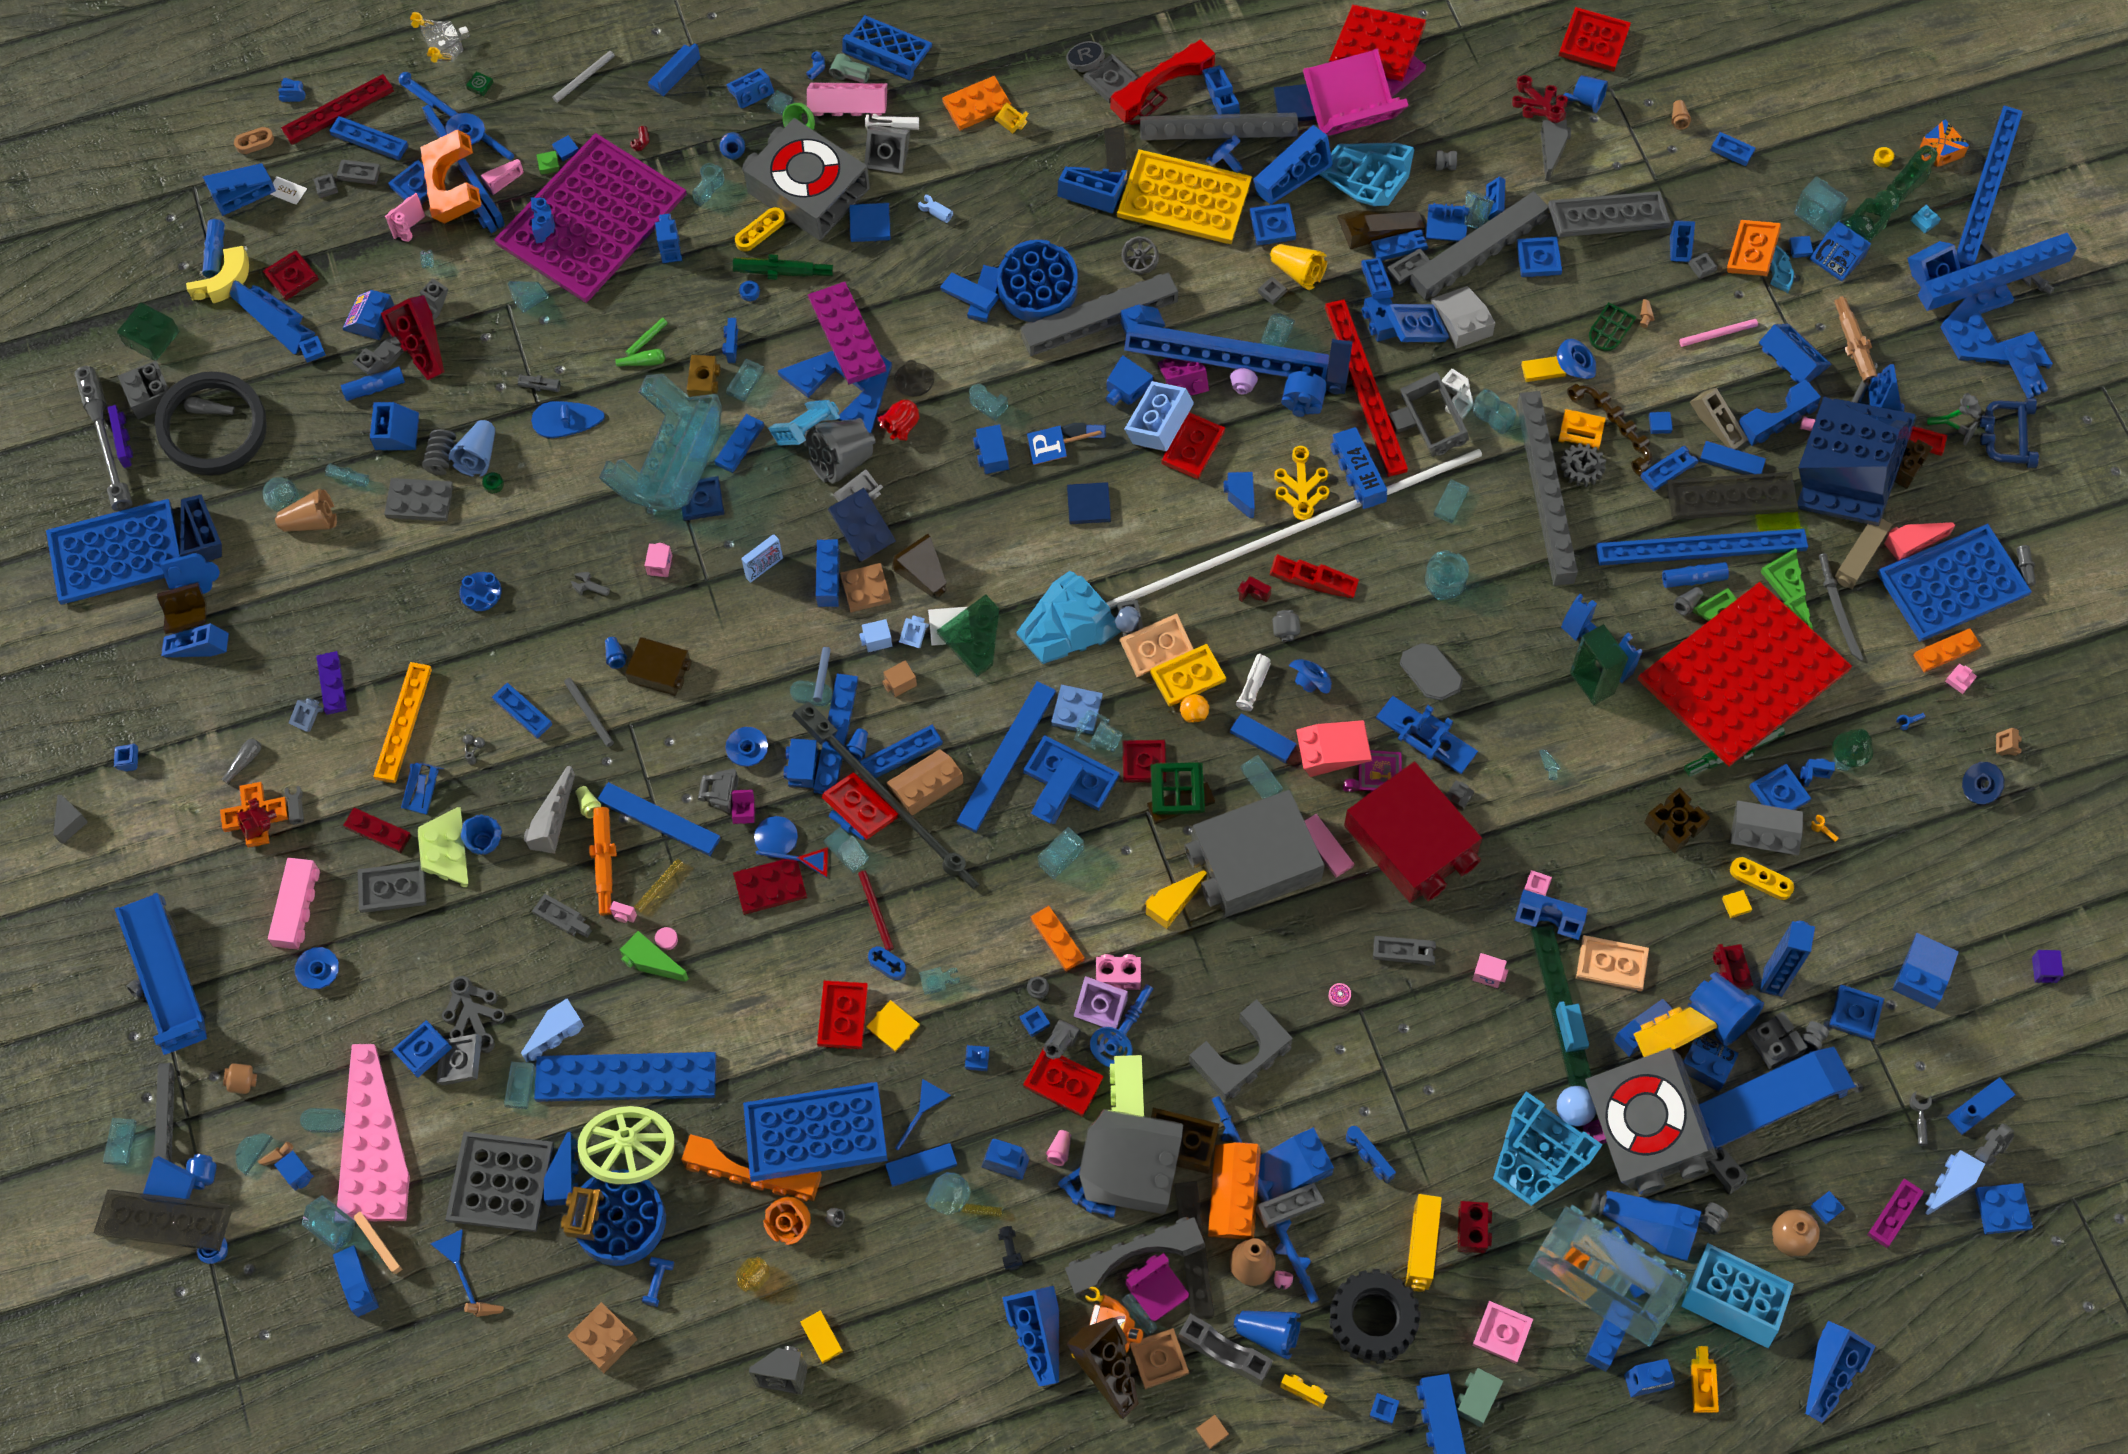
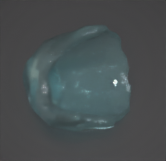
[925,1172,970,1215]

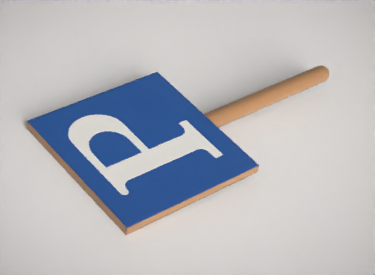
[1027,425,1102,465]

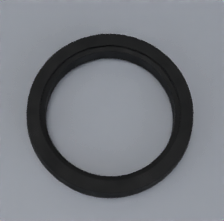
[155,371,267,476]

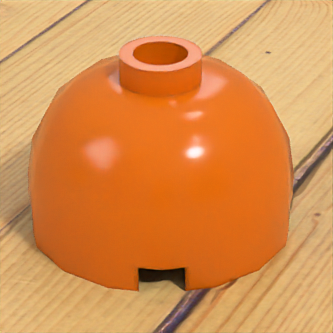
[763,1197,811,1245]

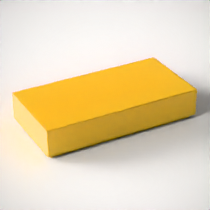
[1521,356,1566,382]
[800,1310,843,1364]

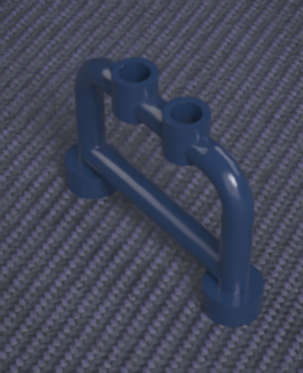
[1980,398,2039,468]

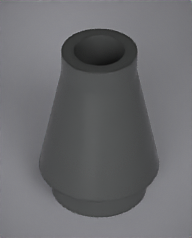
[1674,587,1704,616]

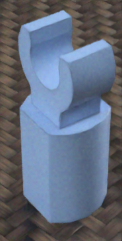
[918,195,953,223]

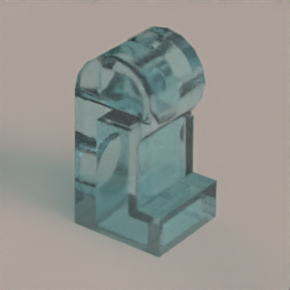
[969,384,1008,421]

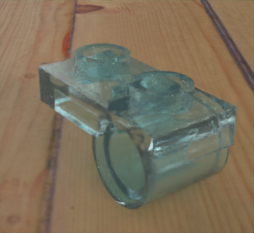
[692,163,725,207]

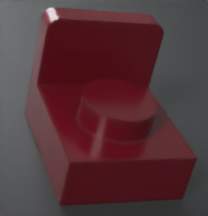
[1237,576,1272,602]

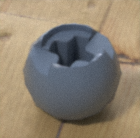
[1115,606,1141,633]

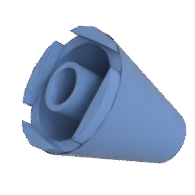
[449,420,495,477]

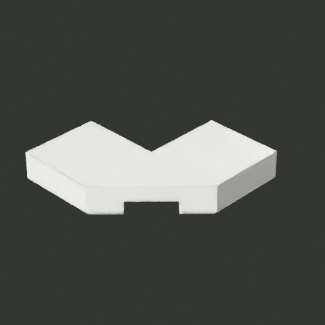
[1442,368,1474,420]

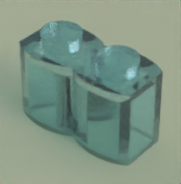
[1473,389,1516,434]

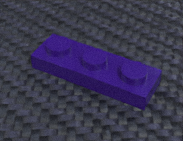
[108,405,133,468]
[316,651,347,715]

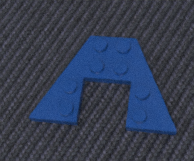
[1940,284,2053,369]
[778,351,892,433]

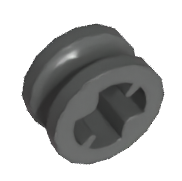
[1590,1192,1607,1215]

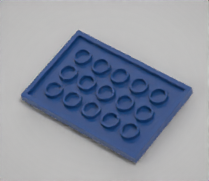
[46,499,180,605]
[1877,524,2032,642]
[743,1082,888,1182]

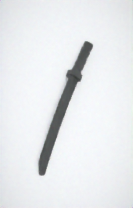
[1819,553,1863,661]

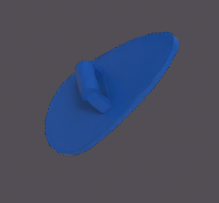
[531,401,605,438]

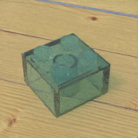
[1794,176,1849,235]

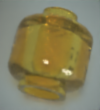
[735,1257,770,1292]

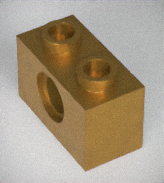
[687,355,720,401]

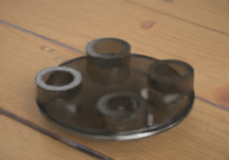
[894,360,934,397]

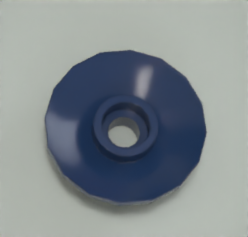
[1962,762,2005,804]

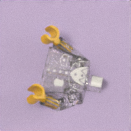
[410,12,470,66]

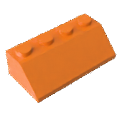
[1208,1142,1261,1240]

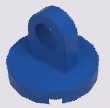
[1206,135,1243,173]

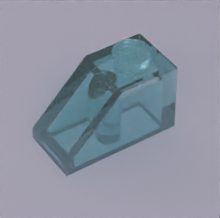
[1259,312,1295,347]

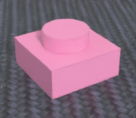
[610,901,637,923]

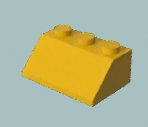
[1634,1007,1718,1057]

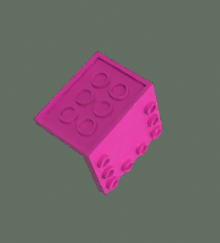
[1303,49,1408,136]

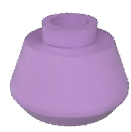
[1230,368,1258,395]

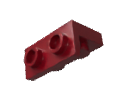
[1713,944,1753,990]

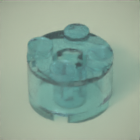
[1425,550,1469,600]

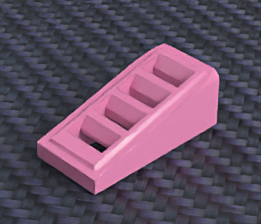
[481,159,524,195]

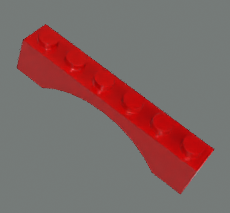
[1110,39,1216,123]

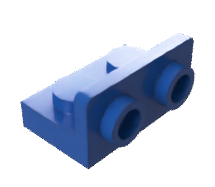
[726,68,774,109]

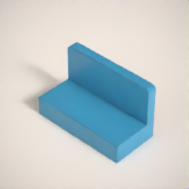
[1556,1001,1589,1052]

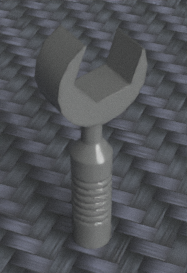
[1909,1091,1932,1146]

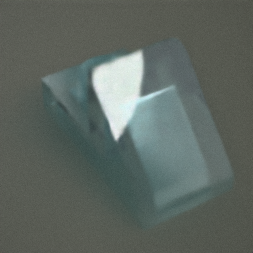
[824,827,869,873]

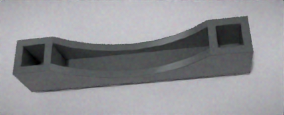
[1065,1217,1205,1299]

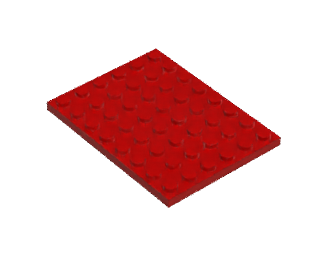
[1637,582,1852,767]

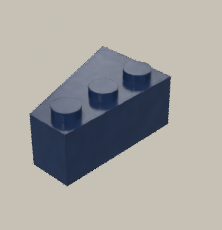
[180,494,222,561]

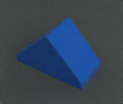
[1670,221,1695,262]

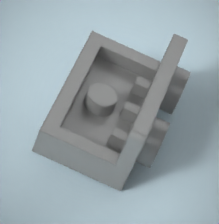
[833,469,883,502]

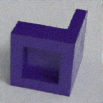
[2032,950,2064,983]

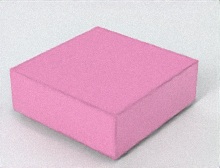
[1524,870,1552,896]

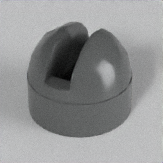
[126,979,144,999]
[825,1208,845,1227]

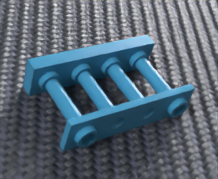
[768,400,840,445]

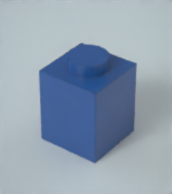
[274,1151,314,1191]

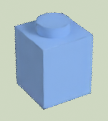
[859,619,893,652]

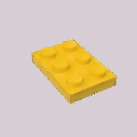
[1150,644,1226,707]

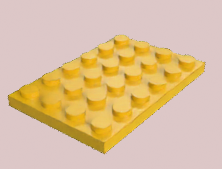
[1117,149,1252,244]

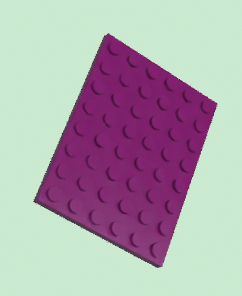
[494,133,687,303]

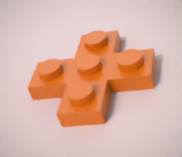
[220,782,289,848]

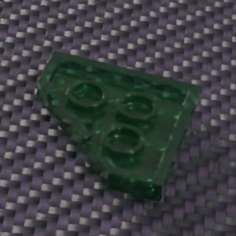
[937,594,999,678]

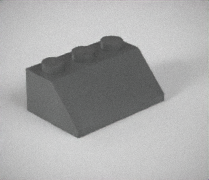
[1729,800,1803,855]
[749,1346,808,1395]

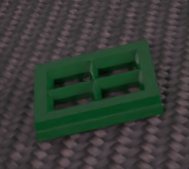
[1151,762,1205,815]

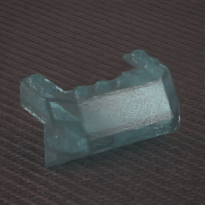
[599,373,722,511]
[1527,1205,1688,1347]

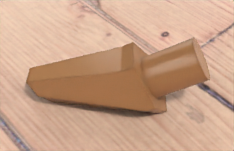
[1640,299,1655,328]
[258,1142,294,1166]
[464,1302,504,1317]

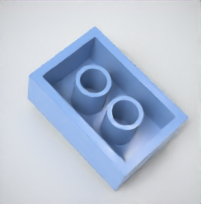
[1125,381,1194,451]

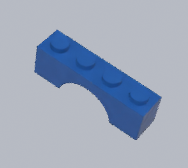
[1738,379,1821,446]

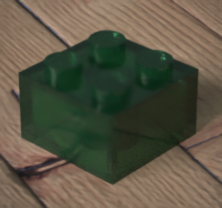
[117,302,180,361]

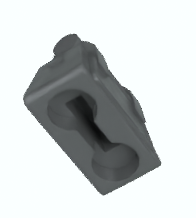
[698,769,739,813]

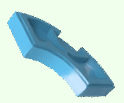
[1770,245,1794,293]

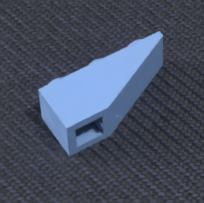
[521,999,584,1063]
[1925,1150,1985,1215]

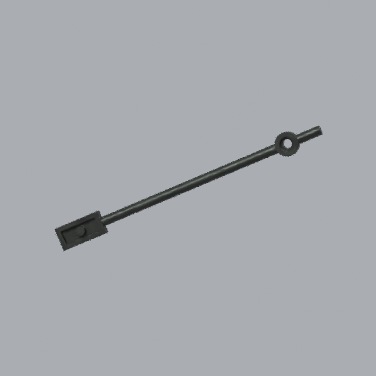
[792,702,980,890]

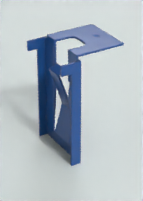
[401,763,444,815]

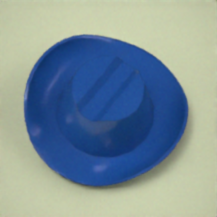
[1557,339,1596,379]
[1289,659,1332,694]

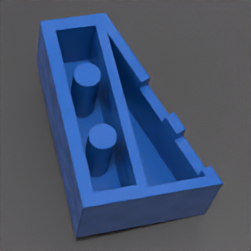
[1057,167,1127,213]

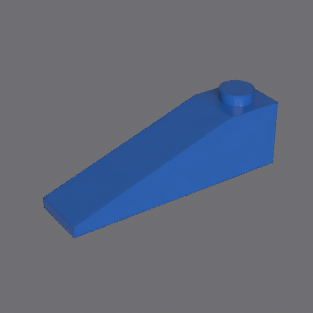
[1867,364,1904,412]
[1805,1321,1876,1423]

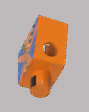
[1917,119,1969,167]

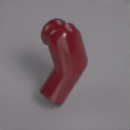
[630,126,650,152]

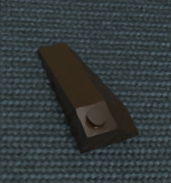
[1067,1317,1139,1419]

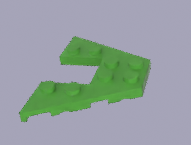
[1693,548,1813,630]

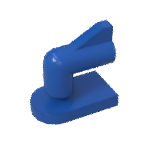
[278,78,306,102]

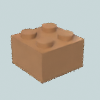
[568,1302,637,1374]

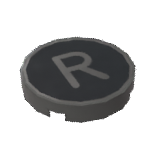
[1066,41,1105,72]

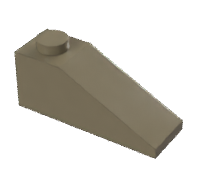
[1690,388,1748,449]

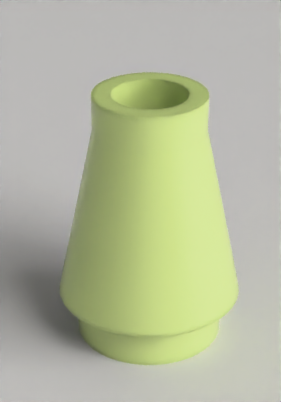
[575,786,601,818]

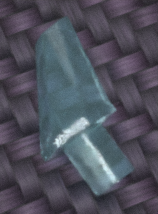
[1539,750,1561,780]

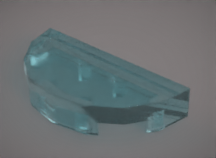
[235,1133,273,1175]

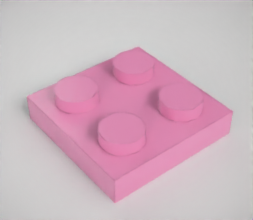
[1472,1301,1533,1364]

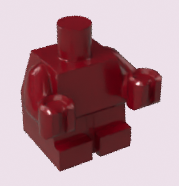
[237,798,277,841]

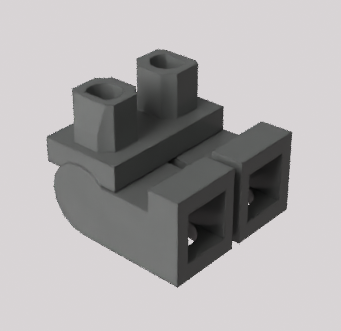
[1747,1011,1808,1070]

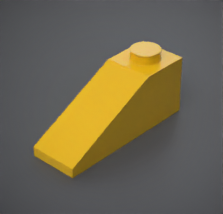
[1145,870,1207,929]

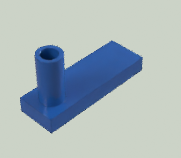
[1947,1077,2015,1135]

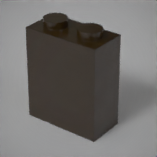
[625,637,692,696]

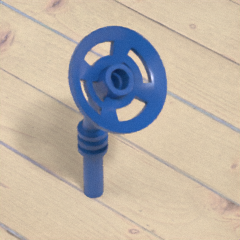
[1090,984,1153,1067]

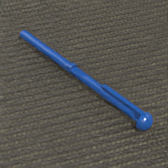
[398,72,514,160]

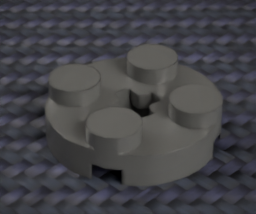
[1974,1123,2015,1167]

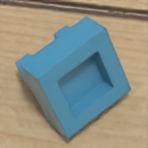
[1911,205,1941,233]

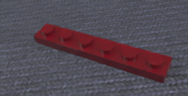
[281,74,394,145]

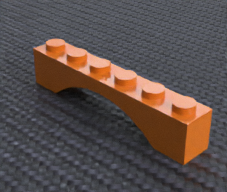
[681,1134,822,1202]

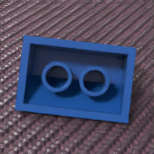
[1758,324,1831,383]

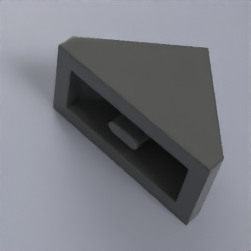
[53,795,88,843]

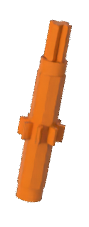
[589,807,616,916]

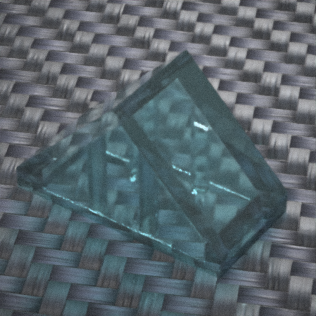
[1465,190,1494,229]
[508,281,549,313]

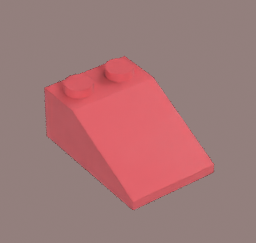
[1296,720,1372,777]

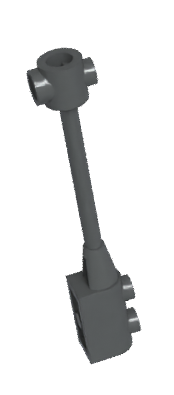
[74,366,133,511]

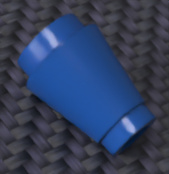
[605,637,627,669]
[845,729,868,761]

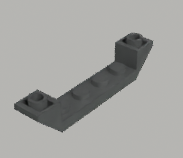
[352,278,448,374]

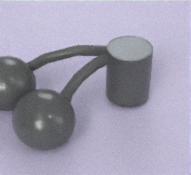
[463,734,485,765]

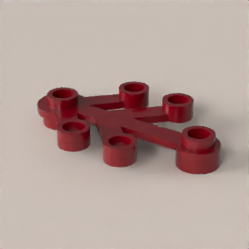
[1512,75,1568,123]

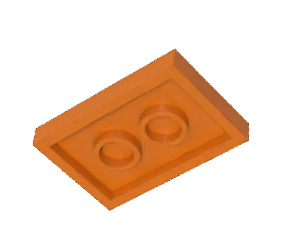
[942,76,1012,131]
[1727,220,1781,276]

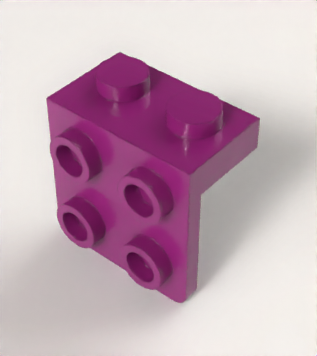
[1158,358,1209,396]
[1126,1253,1189,1322]

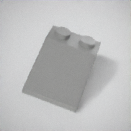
[1431,286,1495,349]

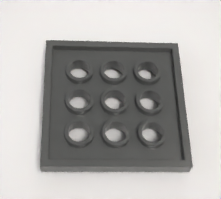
[445,1132,554,1232]

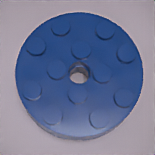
[997,240,1078,322]
[573,1169,666,1266]

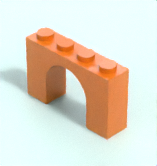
[421,129,482,224]

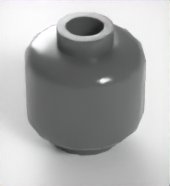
[1272,610,1301,642]

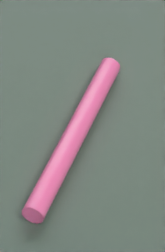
[1679,319,1758,347]

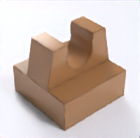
[1996,728,2022,756]

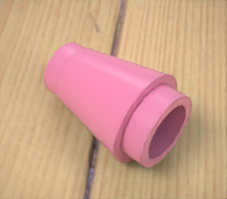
[1046,1130,1071,1166]

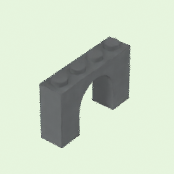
[1189,999,1293,1101]

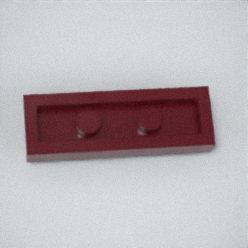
[343,807,412,854]

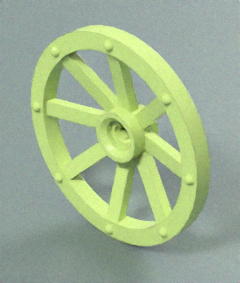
[578,1106,675,1184]

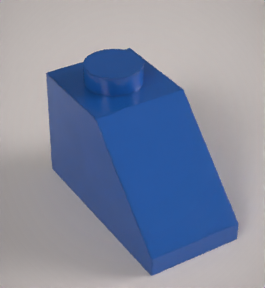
[1121,304,1165,334]
[1223,472,1255,518]

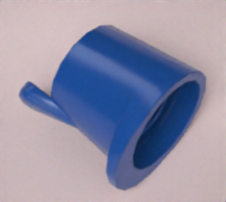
[1564,75,1608,113]

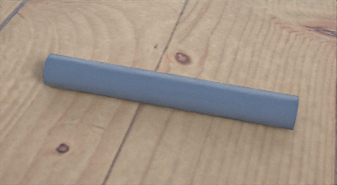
[813,647,831,702]

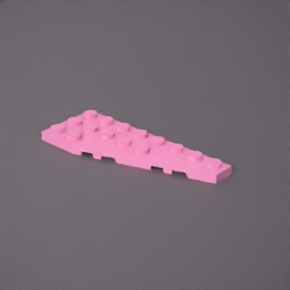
[336,1044,410,1222]

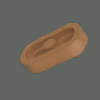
[234,127,274,154]

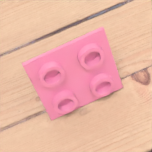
[385,193,425,242]

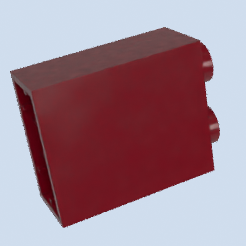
[1344,761,1482,904]

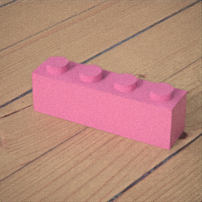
[268,858,320,950]

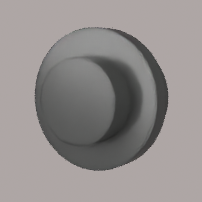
[1027,976,1049,999]

